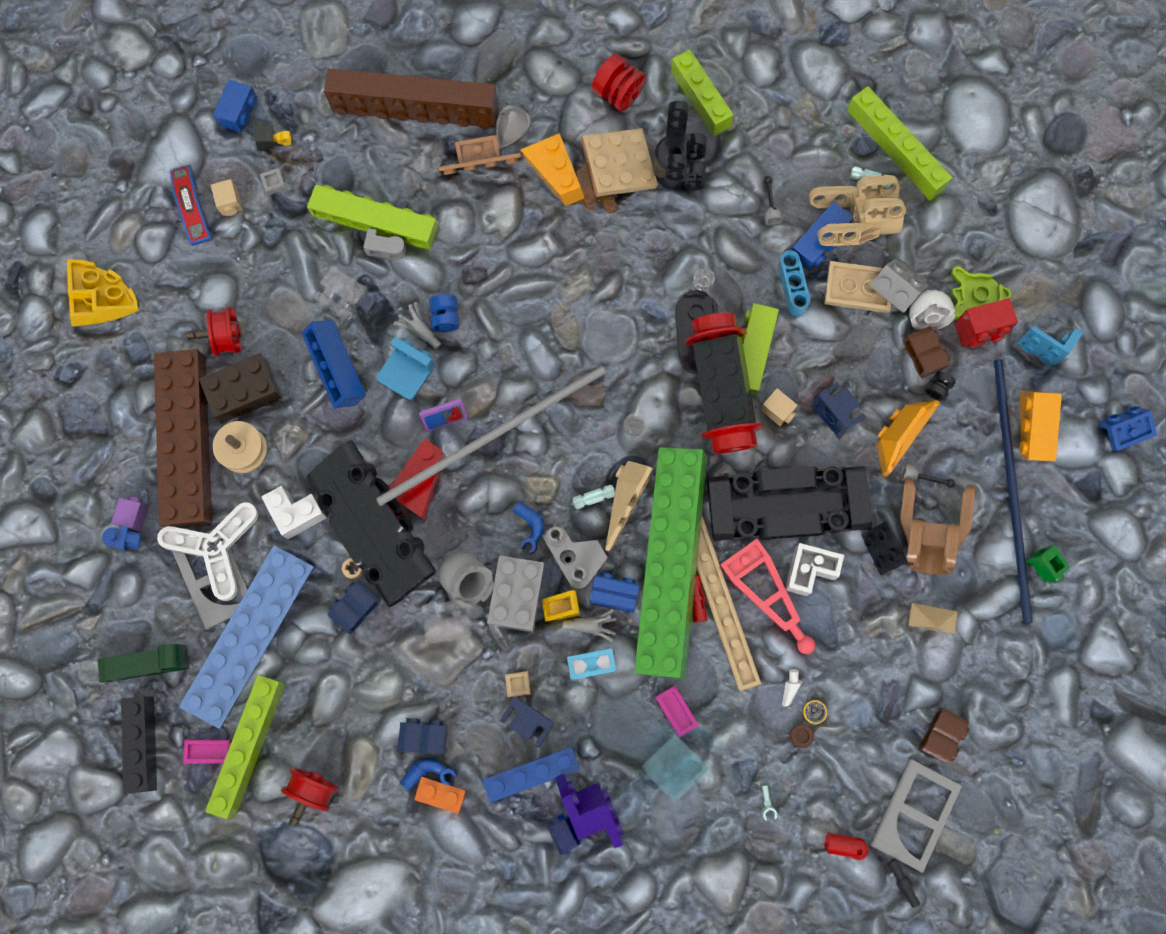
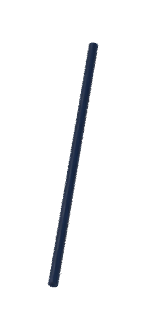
[994,359,1033,624]

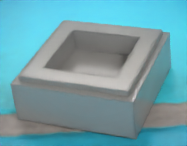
[259,167,287,195]

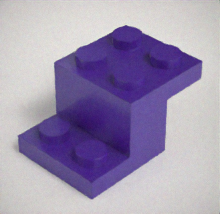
[555,774,624,848]

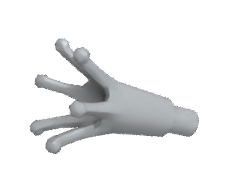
[393,302,441,350]
[563,608,617,643]

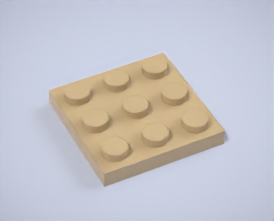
[581,128,658,197]

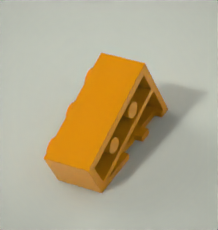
[521,133,585,206]
[1019,390,1062,461]

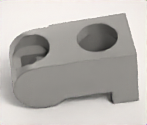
[363,228,406,260]

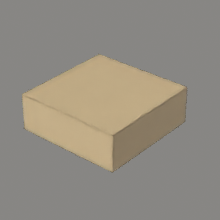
[505,671,531,698]

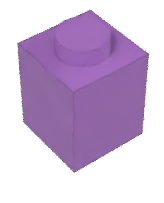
[111,496,149,532]

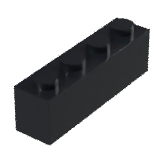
[121,696,157,794]

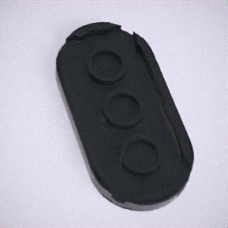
[675,291,719,375]

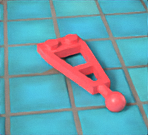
[720,539,815,654]

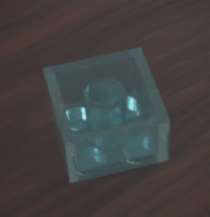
[641,734,708,803]

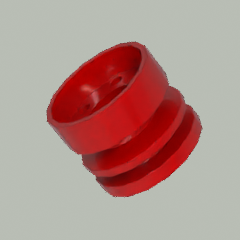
[592,53,646,112]

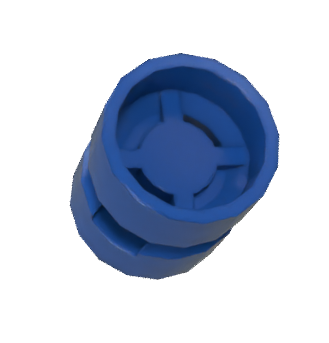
[429,294,460,332]

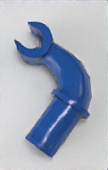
[512,501,545,554]
[400,757,457,791]

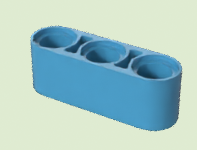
[778,251,810,316]

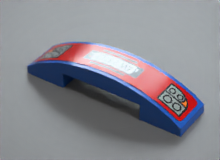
[170,165,212,246]

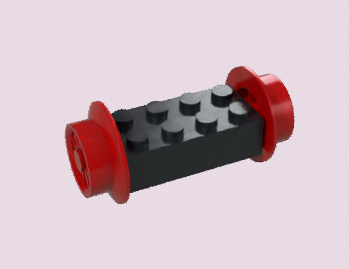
[685,312,764,454]

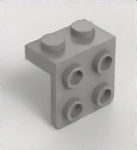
[870,259,928,313]

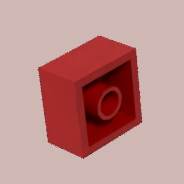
[954,298,1018,348]

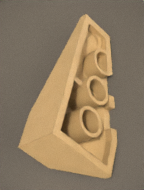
[605,461,653,554]

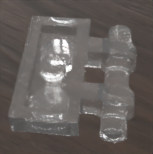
[313,266,369,320]
[422,599,472,644]

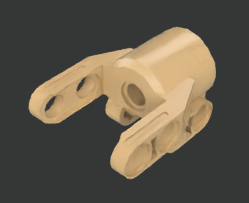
[809,175,906,246]

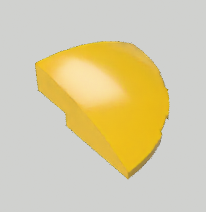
[67,259,138,326]

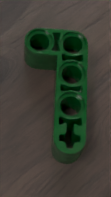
[98,644,189,683]

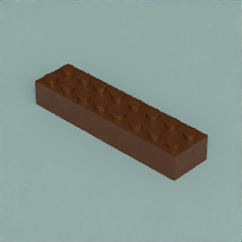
[324,68,499,129]
[154,349,212,528]

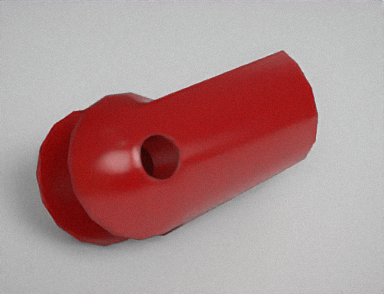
[824,832,869,860]

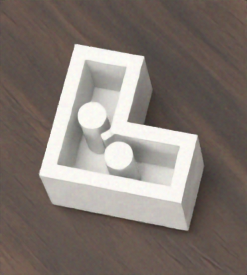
[262,486,328,539]
[785,543,844,596]

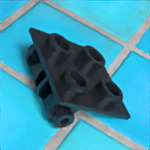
[861,520,908,575]

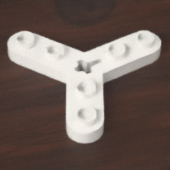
[157,502,258,601]

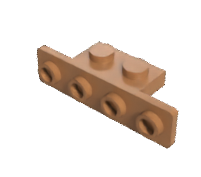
[438,135,522,175]

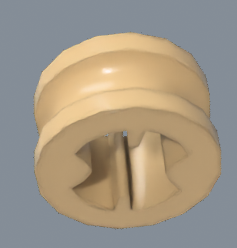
[342,558,364,579]

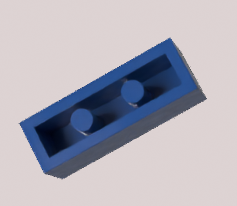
[792,201,854,271]

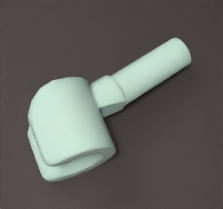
[761,786,777,821]

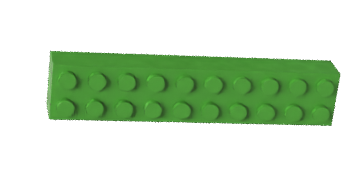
[634,447,708,680]

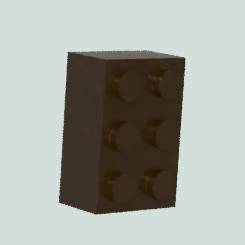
[199,353,283,424]

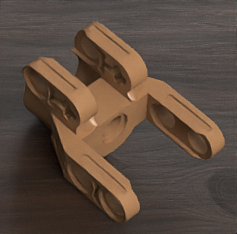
[900,479,975,575]

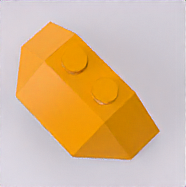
[876,400,941,477]

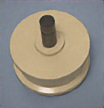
[213,421,268,473]

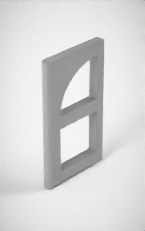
[172,529,248,630]
[870,759,962,873]

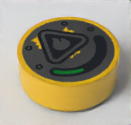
[803,700,827,724]

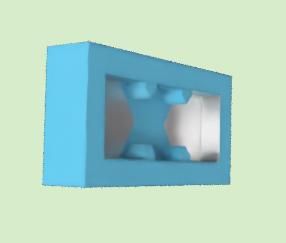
[567,649,616,680]

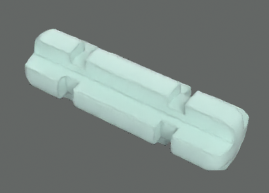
[850,166,891,188]
[572,485,615,509]

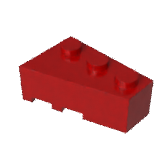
[389,438,446,522]

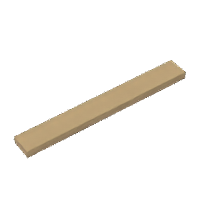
[697,516,761,691]

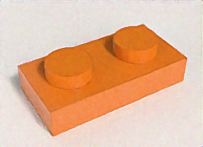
[414,777,467,814]

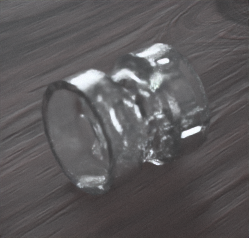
[692,267,715,294]

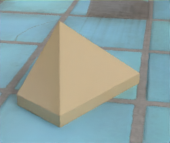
[908,603,957,634]

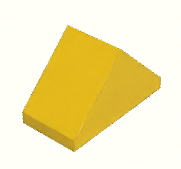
[542,590,580,622]

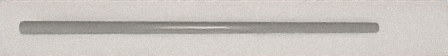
[376,366,606,506]

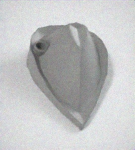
[496,105,531,151]

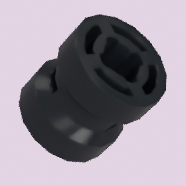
[925,371,956,402]

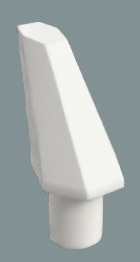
[782,669,802,707]

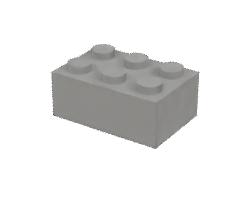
[487,555,545,633]

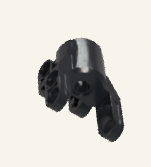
[653,101,706,191]

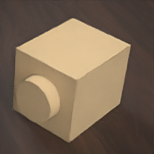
[211,179,243,216]
[760,388,798,427]

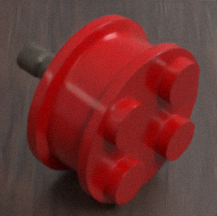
[186,306,242,357]

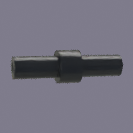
[887,859,920,908]

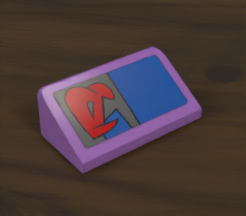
[419,398,468,432]

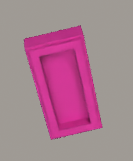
[655,685,699,738]
[183,740,232,764]

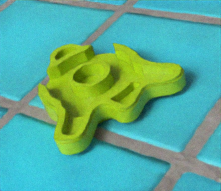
[950,266,1012,319]

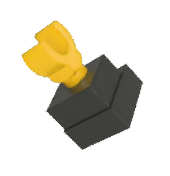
[255,124,291,151]

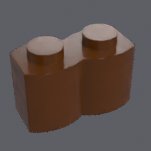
[903,326,950,379]
[919,708,969,764]

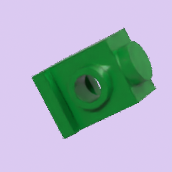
[1026,545,1070,583]

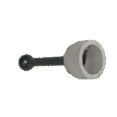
[764,176,782,225]
[900,463,955,488]

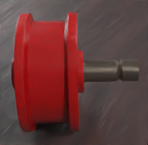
[280,767,339,827]

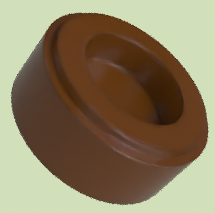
[789,724,814,748]

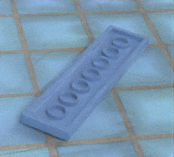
[179,545,314,729]

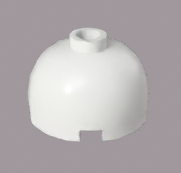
[909,290,955,330]

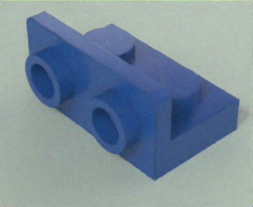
[1099,406,1157,451]

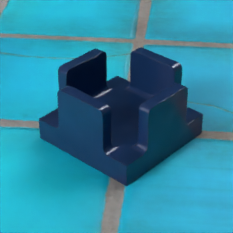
[811,382,866,439]
[499,696,555,747]

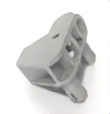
[542,525,608,591]

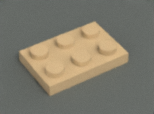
[824,261,891,313]

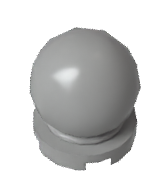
[438,552,495,608]

